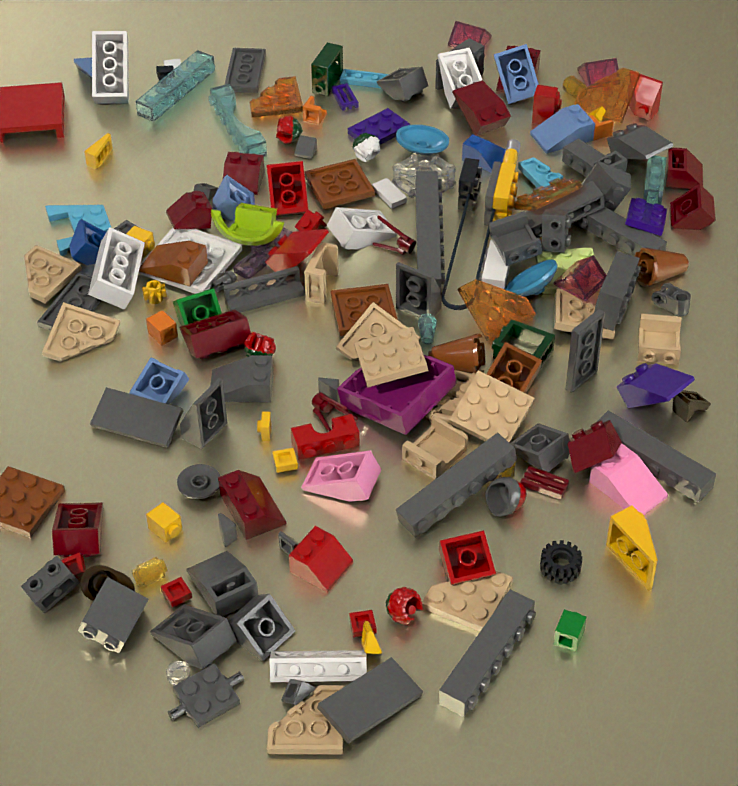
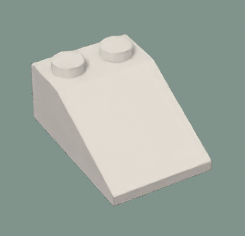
[438,48,482,109]
[327,207,397,250]

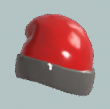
[485,477,527,517]

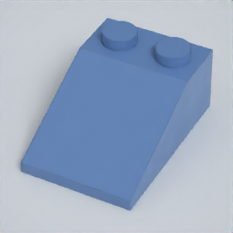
[494,44,539,104]
[530,104,595,154]

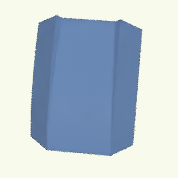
[129,357,189,404]

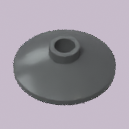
[177,464,220,499]

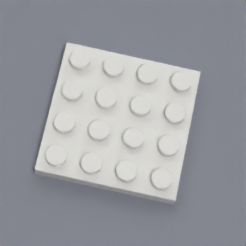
[138,228,242,294]

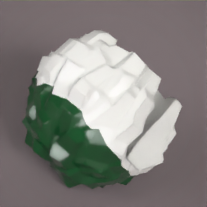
[353,133,380,162]

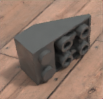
[186,551,258,617]

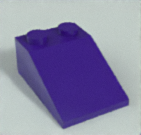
[616,363,695,408]

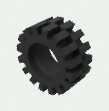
[540,540,582,584]

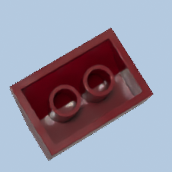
[179,309,251,359]
[218,470,287,540]

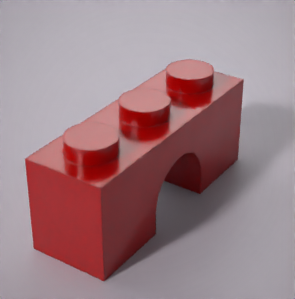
[291,414,360,460]

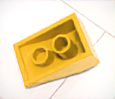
[606,505,658,591]

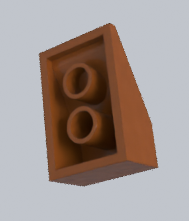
[139,241,208,287]
[487,342,542,393]

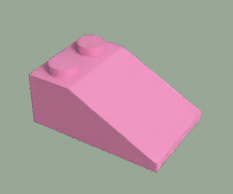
[589,443,668,515]
[301,450,382,502]

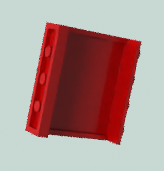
[0,82,65,143]

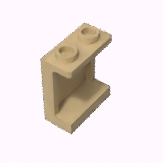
[304,242,339,304]
[638,313,681,365]
[402,416,468,479]

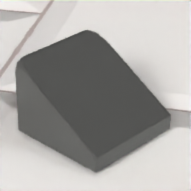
[294,135,317,159]
[194,183,218,201]
[318,378,339,402]
[218,513,237,547]
[279,531,299,555]
[281,679,316,705]

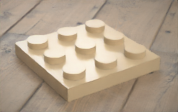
[354,327,428,387]
[449,370,534,443]

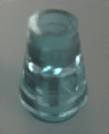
[417,314,437,344]

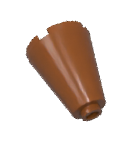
[634,248,689,287]
[428,334,486,374]

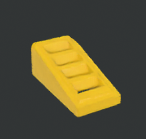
[84,133,113,169]

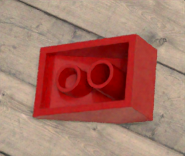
[267,161,308,216]
[265,229,329,272]

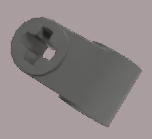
[651,283,691,316]

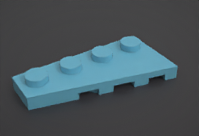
[518,157,577,200]

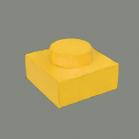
[588,106,606,122]
[257,412,272,441]
[272,448,298,473]

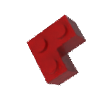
[532,85,562,124]

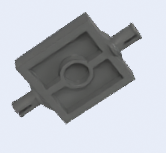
[168,663,244,728]

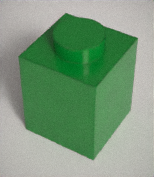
[553,609,587,652]

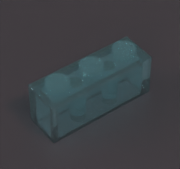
[643,156,667,205]

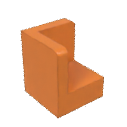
[303,96,327,125]
[589,115,614,141]
[146,311,178,346]

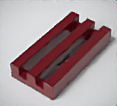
[520,466,569,500]

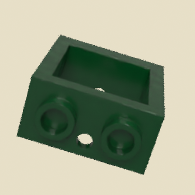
[311,42,343,96]
[491,319,555,369]

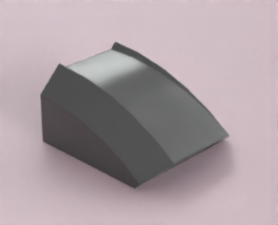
[510,423,570,472]

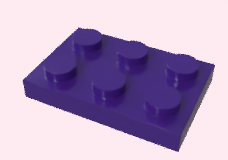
[348,108,410,145]
[625,198,667,236]

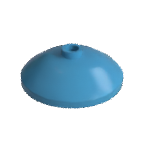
[396,125,449,156]
[504,260,558,297]

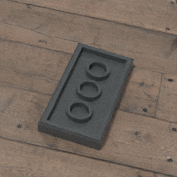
[224,48,266,93]
[37,273,102,331]
[565,309,605,392]
[90,387,183,448]
[317,657,423,744]

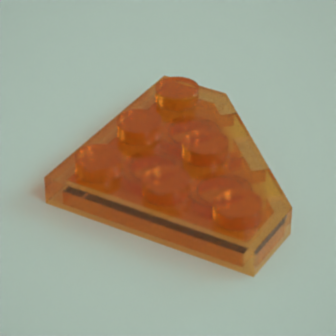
[574,68,640,124]
[249,76,303,118]
[457,279,536,341]

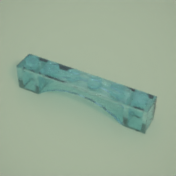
[208,84,267,156]

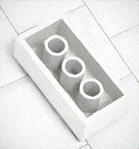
[92,31,129,104]
[88,227,145,309]

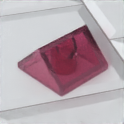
[448,21,492,48]
[577,58,621,89]
[554,255,607,301]

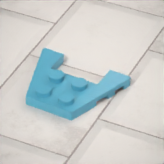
[45,205,111,256]

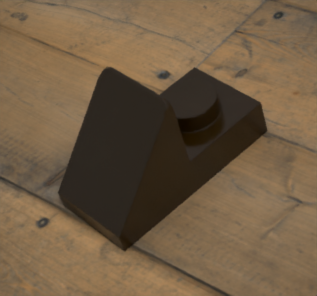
[672,390,711,422]

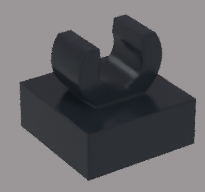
[156,65,175,85]

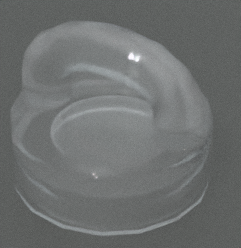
[166,661,191,685]

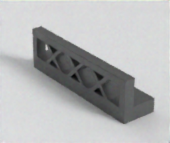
[223,266,305,313]

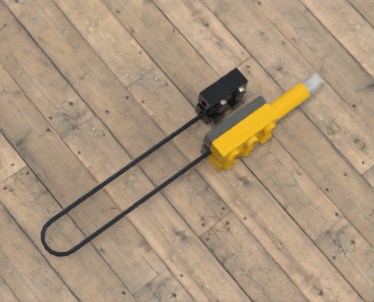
[441,139,521,310]

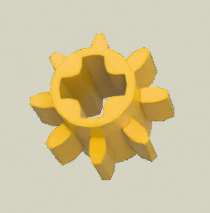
[142,280,167,304]

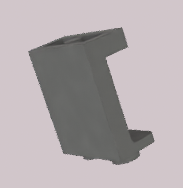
[488,211,542,266]
[78,577,149,653]

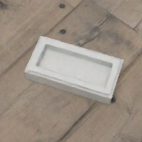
[372,178,407,209]

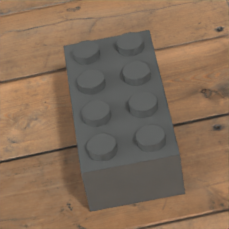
[594,251,641,331]

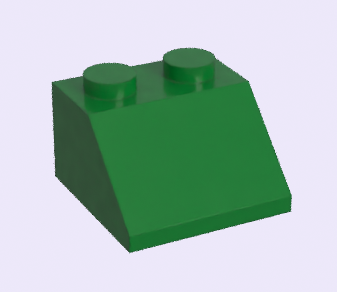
[173,288,222,326]

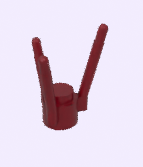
[373,216,416,255]
[312,392,358,432]

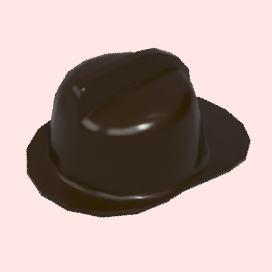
[80,565,135,601]

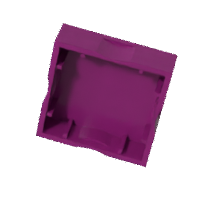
[337,355,457,435]

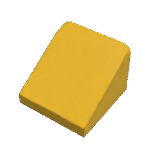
[361,621,382,654]

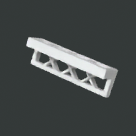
[270,650,367,682]

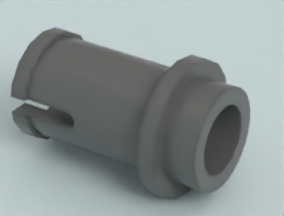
[212,271,237,293]

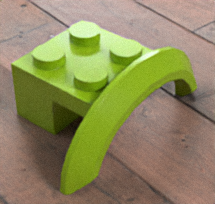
[211,203,284,246]

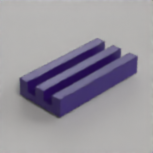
[331,83,359,111]

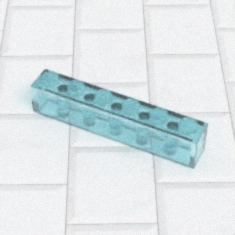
[135,50,215,122]

